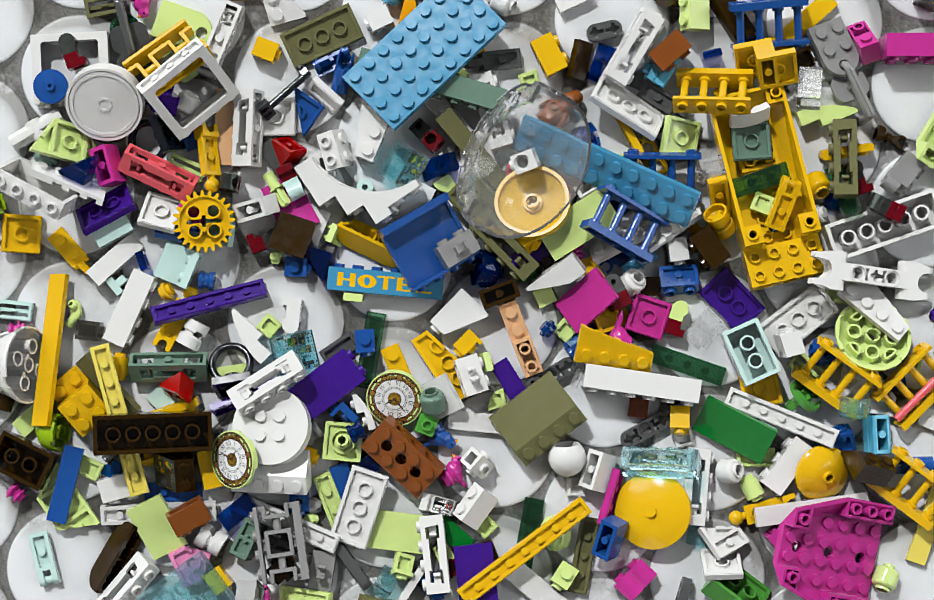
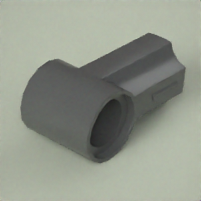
[262,530,298,555]

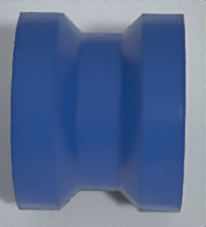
[198,270,216,291]

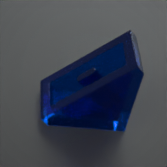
[586,43,617,82]
[420,151,461,182]
[58,154,100,185]
[307,246,334,282]

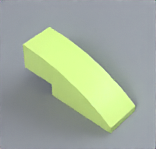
[793,105,858,128]

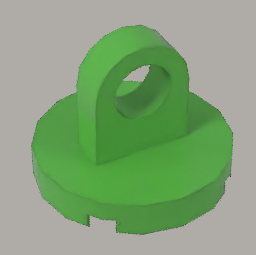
[783,379,821,413]

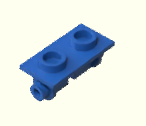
[312,46,351,78]

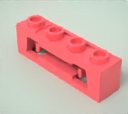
[117,143,200,202]

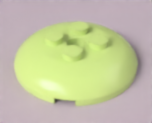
[835,305,911,372]

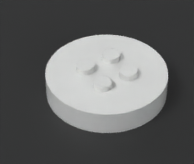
[65,63,145,141]
[232,390,312,467]

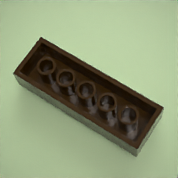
[92,410,213,456]

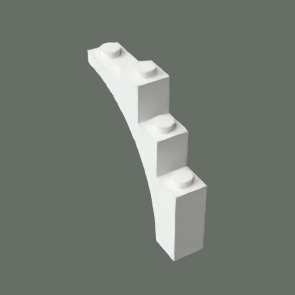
[294,157,423,225]

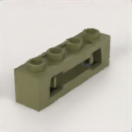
[828,119,858,199]
[468,210,539,281]

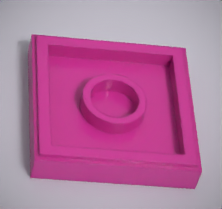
[624,293,673,341]

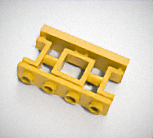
[122,19,214,97]

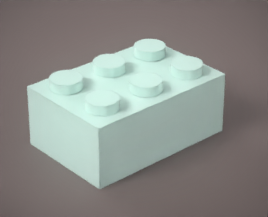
[720,318,782,387]

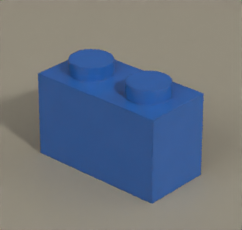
[591,514,629,562]

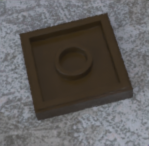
[267,211,317,260]

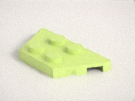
[29,118,96,170]
[36,462,101,530]

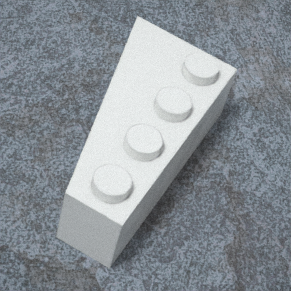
[355,99,389,164]

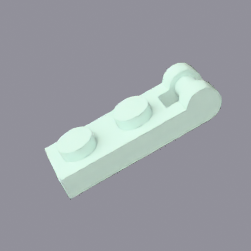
[28,530,61,587]

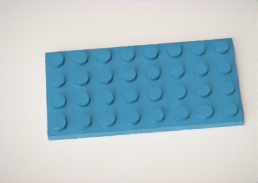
[342,0,507,131]

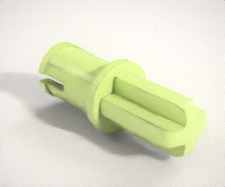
[263,171,291,208]

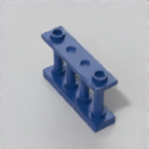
[728,0,810,50]
[623,149,702,202]
[580,184,670,264]

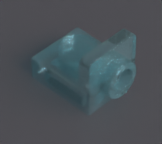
[838,396,871,421]
[371,565,398,598]

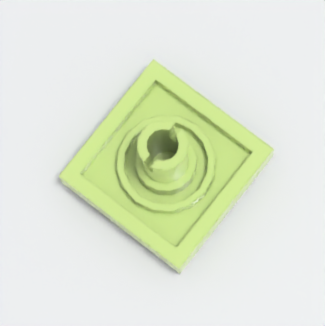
[322,421,364,463]

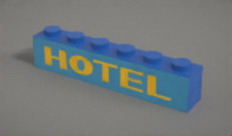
[327,263,444,300]

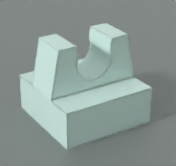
[105,275,129,296]

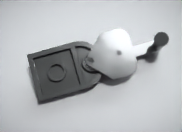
[109,0,152,105]

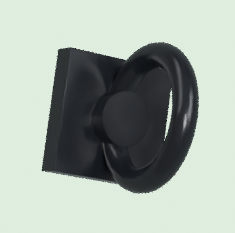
[128,114,186,161]
[208,342,254,399]

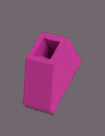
[846,21,881,66]

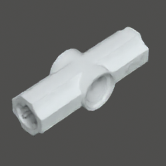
[8,108,66,151]

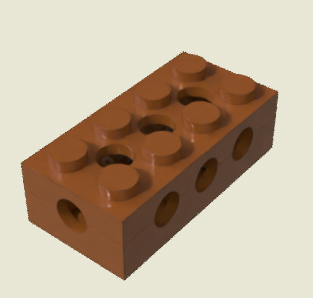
[360,414,446,499]

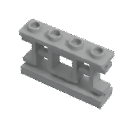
[250,501,311,585]

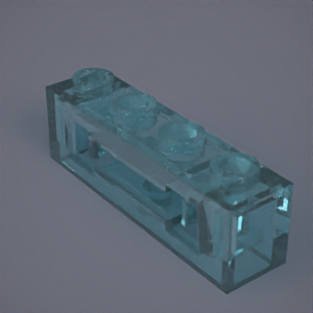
[619,446,702,480]

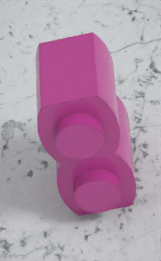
[613,558,657,600]

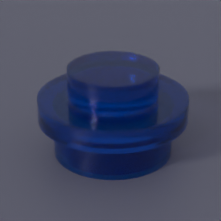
[539,320,557,338]

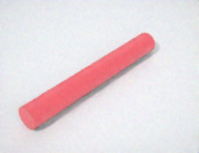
[894,377,934,422]

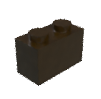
[478,278,521,310]

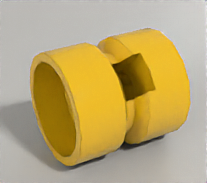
[703,203,736,240]

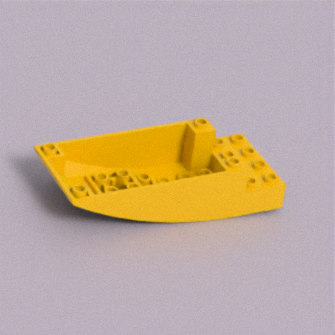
[710,86,824,292]

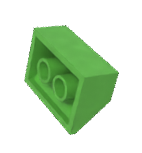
[701,569,771,600]

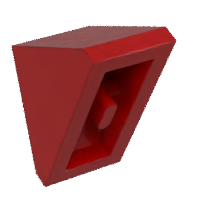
[272,136,307,166]
[159,371,194,404]

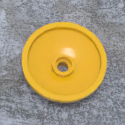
[795,445,849,499]

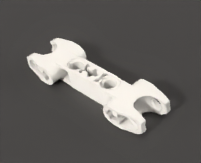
[807,250,933,301]

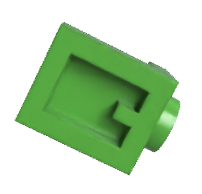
[414,412,439,437]

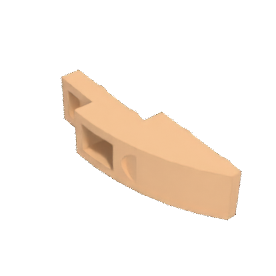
[497,298,543,378]

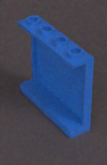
[377,192,481,293]

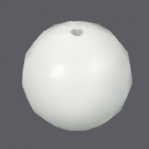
[548,441,586,477]

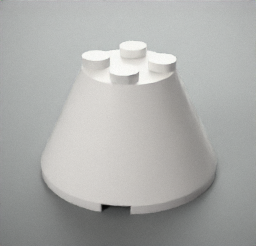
[0,326,43,404]

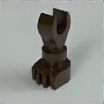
[872,125,907,149]

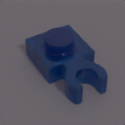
[599,252,631,274]

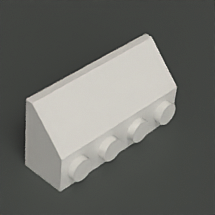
[231,450,312,495]

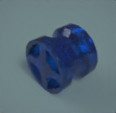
[345,420,367,444]
[360,455,379,472]

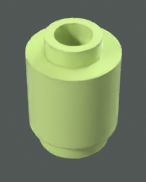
[739,473,764,503]

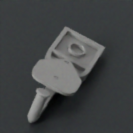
[805,16,875,126]

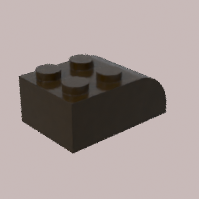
[0,430,60,491]

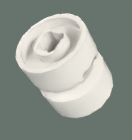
[176,318,210,352]
[193,523,229,557]

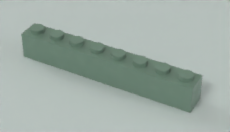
[357,47,509,116]

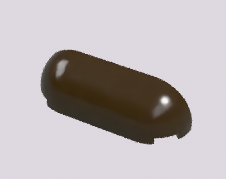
[709,0,756,44]
[89,522,141,593]

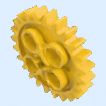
[172,190,236,253]

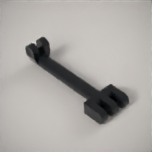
[256,65,312,121]

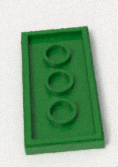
[692,395,778,464]

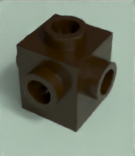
[266,556,296,585]

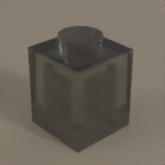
[75,320,106,341]

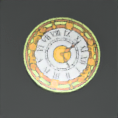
[366,369,423,426]
[211,430,258,489]

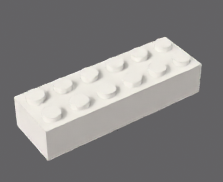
[821,188,934,258]
[581,363,702,406]

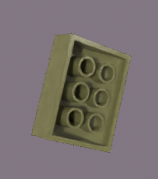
[489,371,587,466]

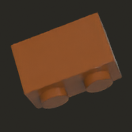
[646,29,692,74]
[165,495,212,538]

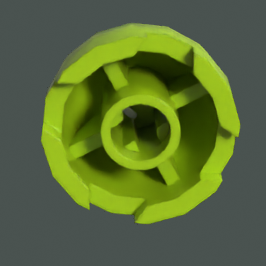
[35,413,72,452]

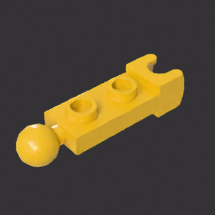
[194,123,221,193]
[152,286,198,352]
[728,492,795,526]

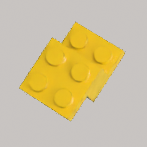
[733,37,799,90]
[54,365,107,438]

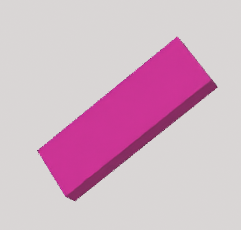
[597,468,625,524]

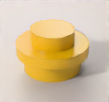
[158,282,175,301]

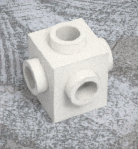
[460,446,495,480]

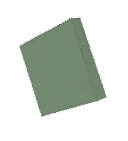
[730,120,772,162]

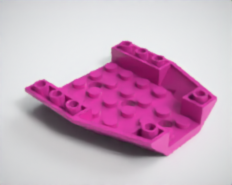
[772,497,896,600]

